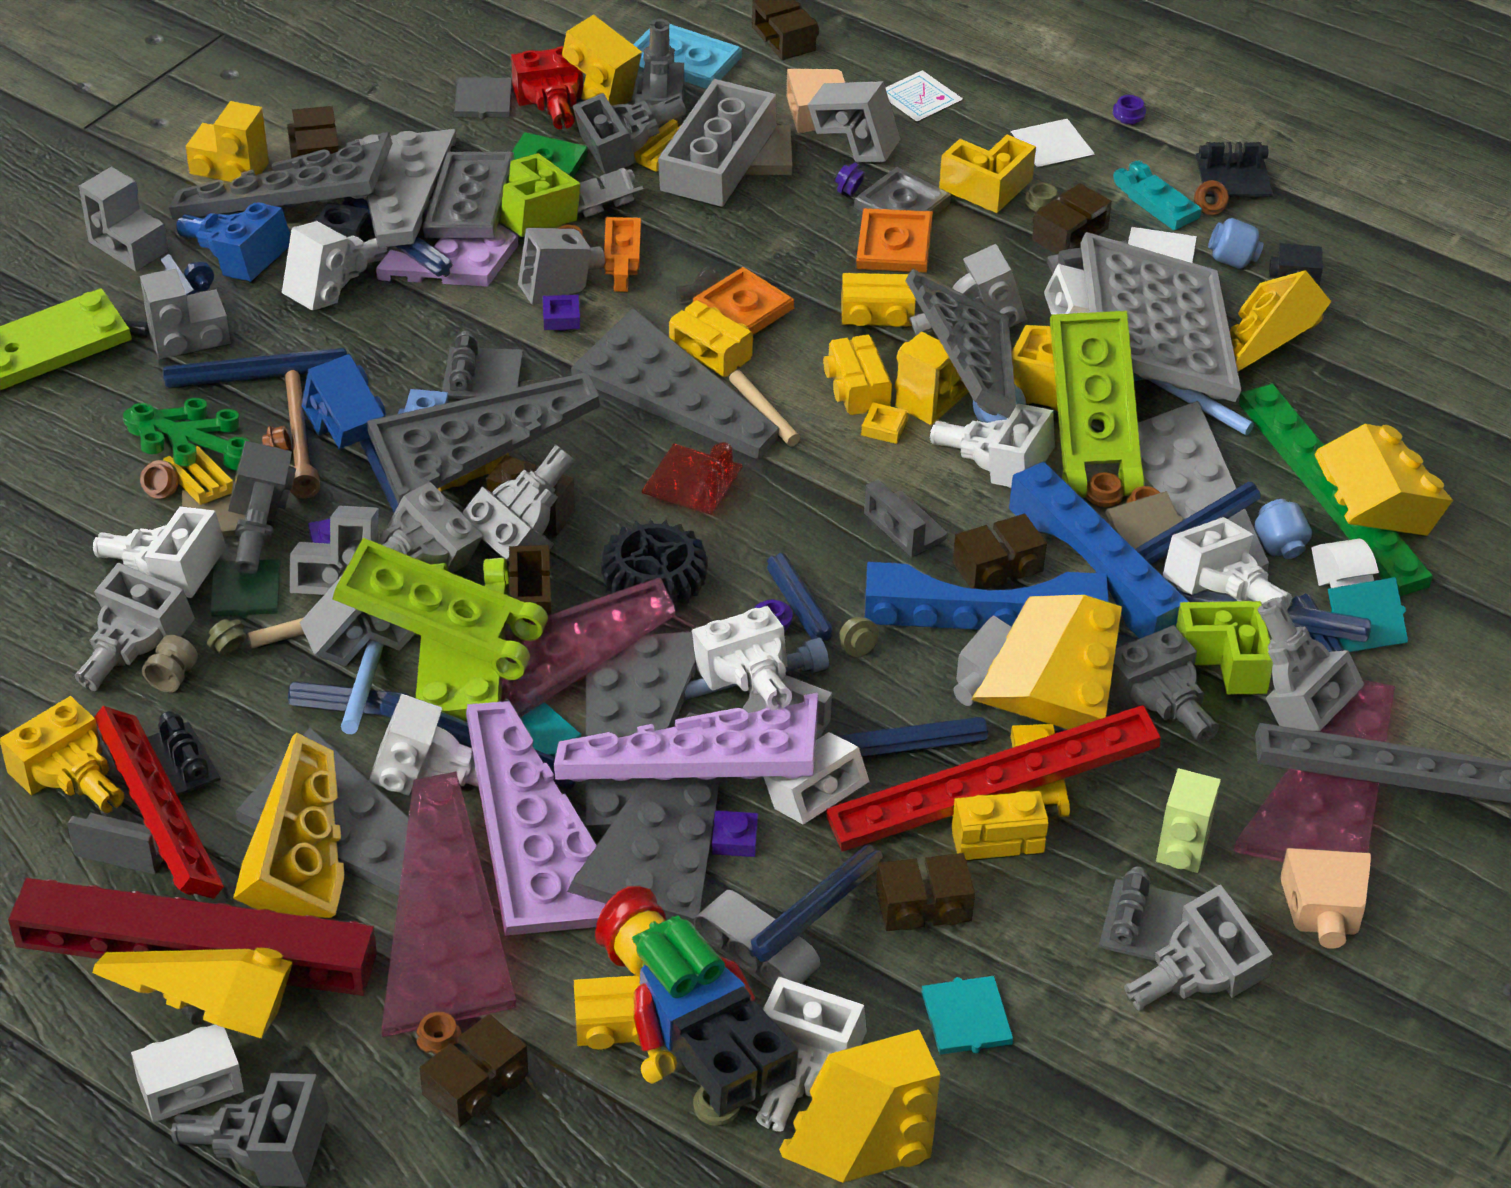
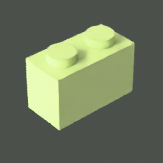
[1156,768,1221,873]

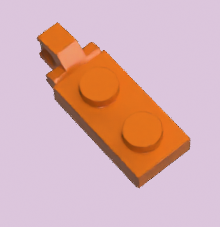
[604,217,641,292]

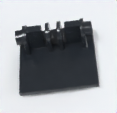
[1195,142,1273,198]
[109,711,221,796]

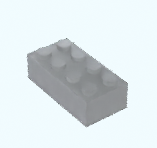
[658,79,777,207]

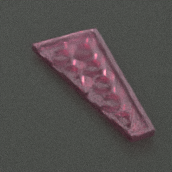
[464,578,675,722]
[1234,679,1395,863]
[382,771,516,1037]

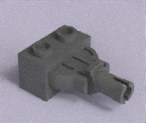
[635,19,684,128]
[573,93,686,174]
[228,441,296,574]
[1109,625,1219,743]
[171,1073,330,1187]

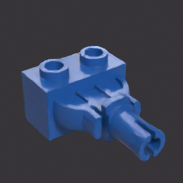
[176,202,290,282]

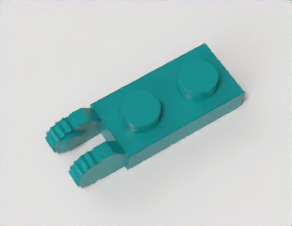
[1113,160,1202,231]

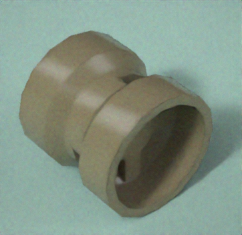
[142,635,198,692]

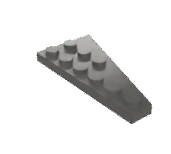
[169,131,393,220]
[905,268,1016,419]
[571,308,779,460]
[367,372,600,505]
[586,632,697,836]
[567,712,720,926]
[236,728,478,922]

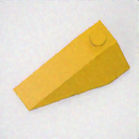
[1230,270,1331,371]
[233,733,344,918]
[92,947,293,1039]

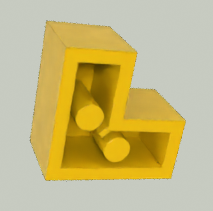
[562,14,642,106]
[186,101,269,182]
[939,134,1036,213]
[895,331,969,425]

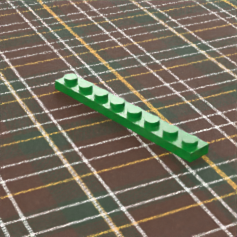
[1239,384,1433,596]

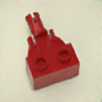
[511,46,583,129]

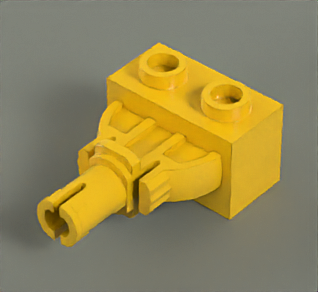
[0,696,124,813]

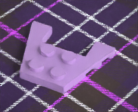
[376,199,518,286]

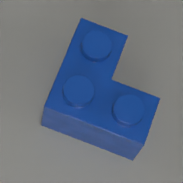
[302,354,386,449]

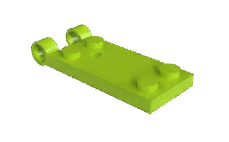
[0,288,132,390]
[1050,311,1144,498]
[332,538,548,680]
[416,558,509,721]

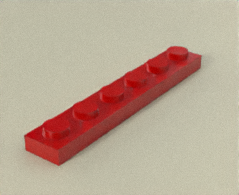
[94,706,224,899]

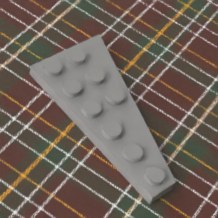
[357,129,457,248]
[1138,401,1269,572]

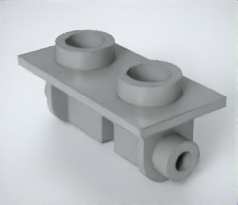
[578,168,643,218]

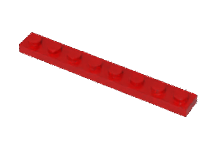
[826,705,1161,852]

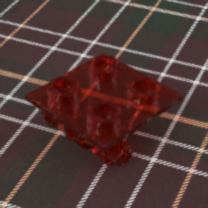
[642,442,743,515]

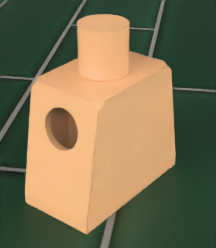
[786,69,845,133]
[1281,848,1371,949]

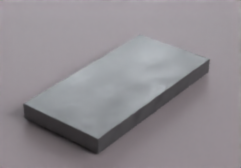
[423,152,515,238]

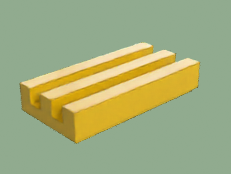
[634,119,681,172]
[163,446,233,505]

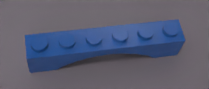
[1009,461,1189,639]
[865,562,1108,630]

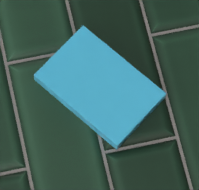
[633,24,742,89]

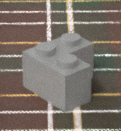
[808,81,901,162]
[79,166,168,271]
[140,268,231,359]
[290,506,379,595]
[299,574,415,667]

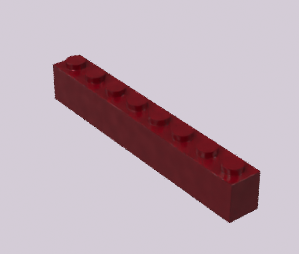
[8,878,377,996]

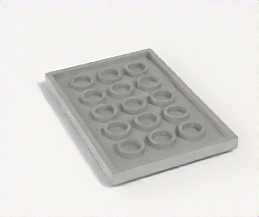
[1081,232,1241,402]

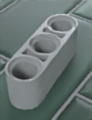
[694,890,820,990]

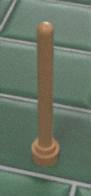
[285,370,320,499]

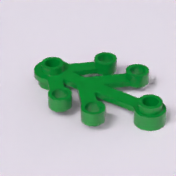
[123,398,250,471]

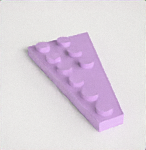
[554,693,819,782]
[466,701,606,936]

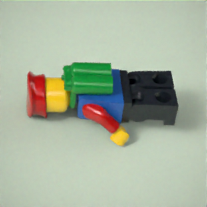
[595,886,799,1117]

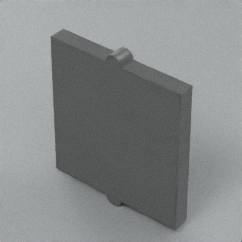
[454,76,512,119]

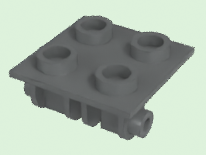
[442,331,523,399]
[1098,866,1198,961]

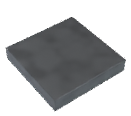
[854,167,951,217]

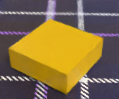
[861,402,908,444]

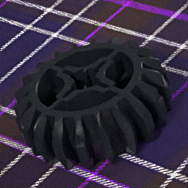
[601,519,708,613]

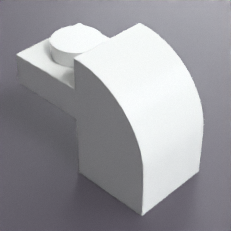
[1311,538,1379,588]

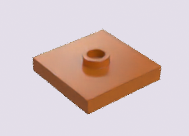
[856,208,933,272]
[693,267,794,335]

